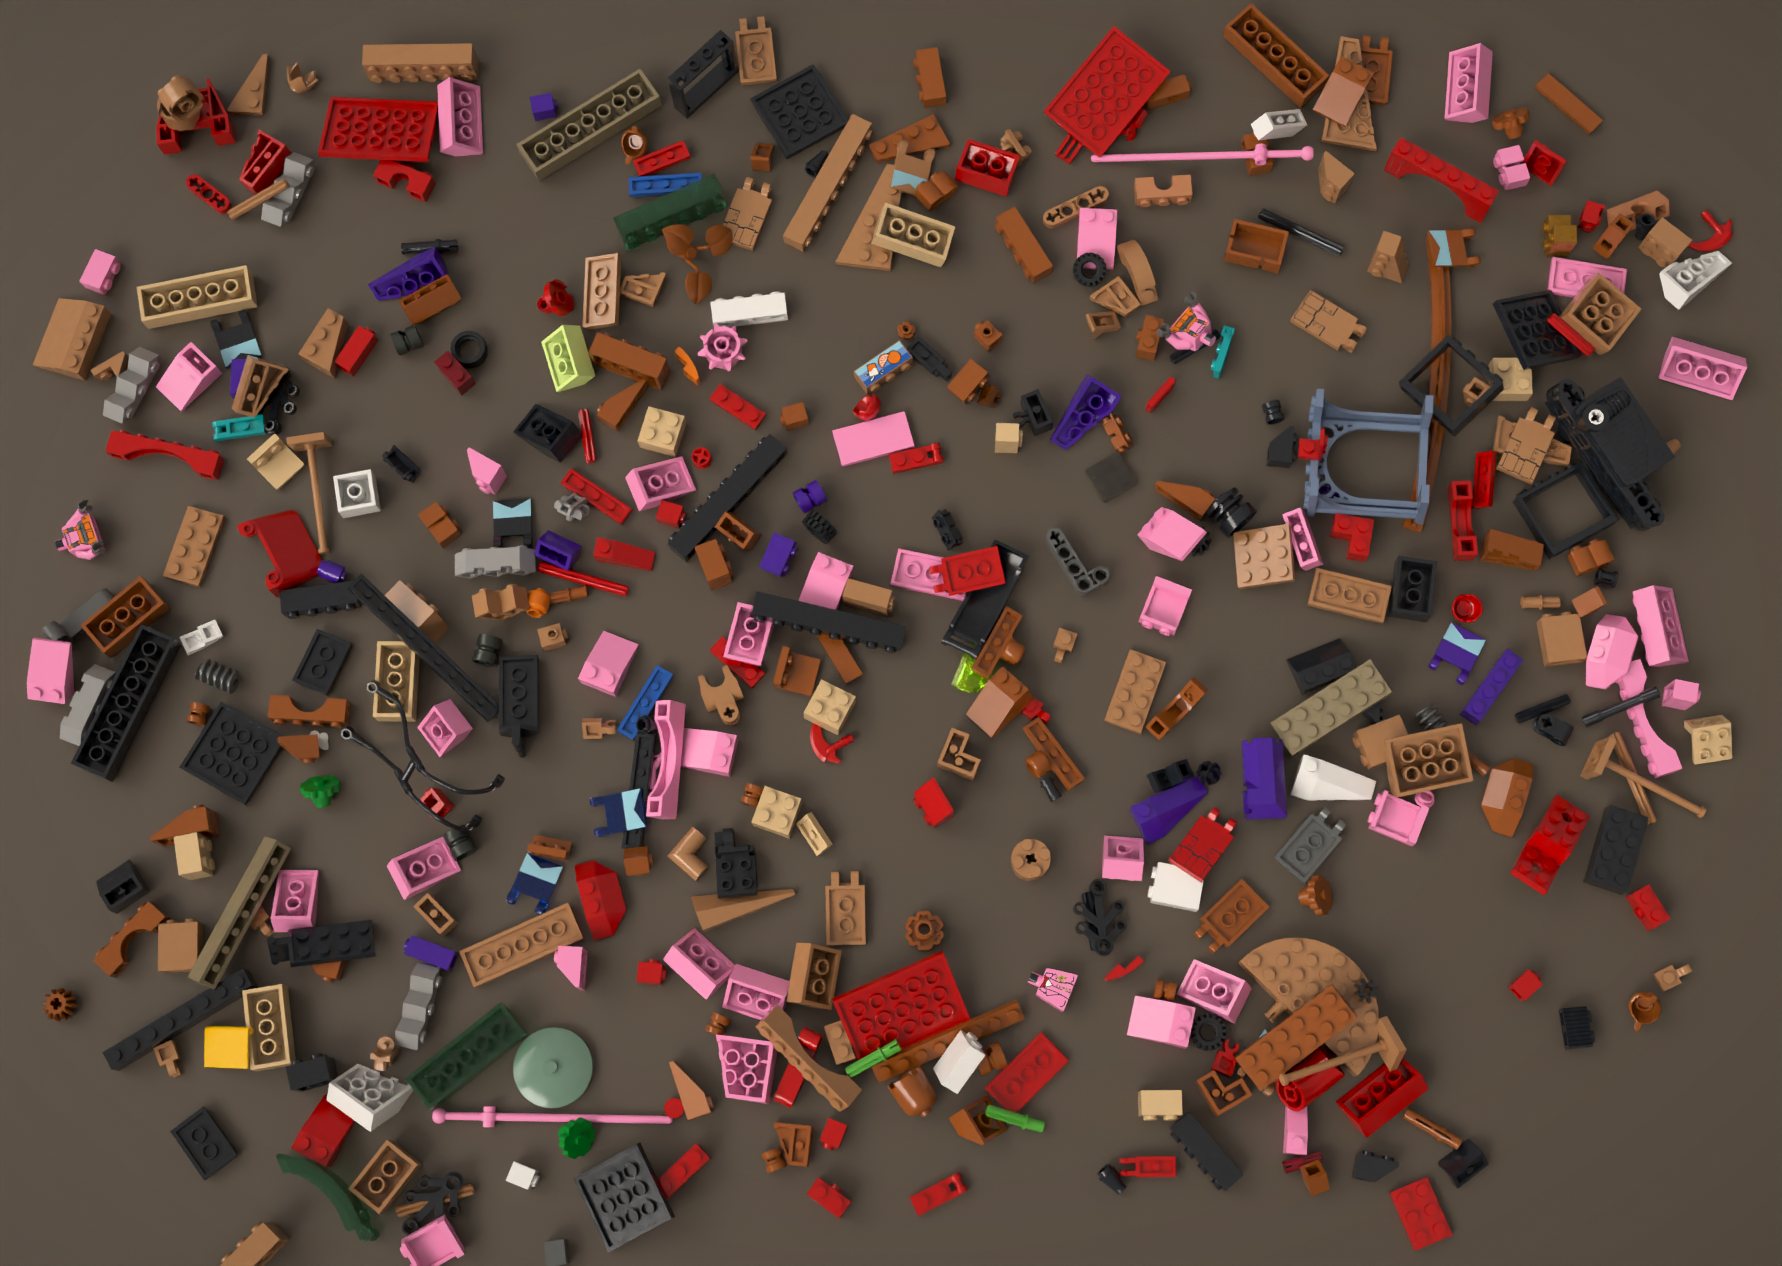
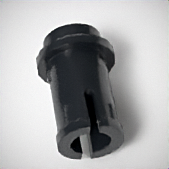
[1040,776,1062,802]

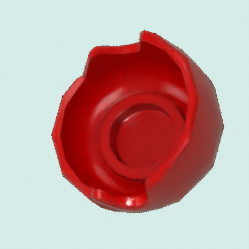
[853,394,881,421]
[1451,594,1483,623]

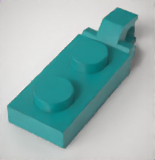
[1210,325,1235,379]

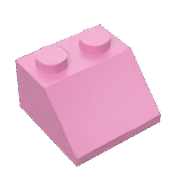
[467,448,507,495]
[417,699,473,757]
[1102,835,1144,881]
[554,946,588,991]

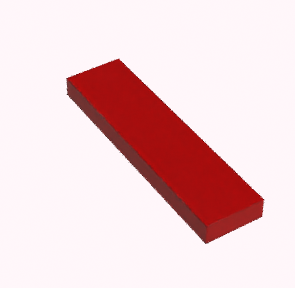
[560,468,633,525]

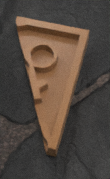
[227,54,269,115]

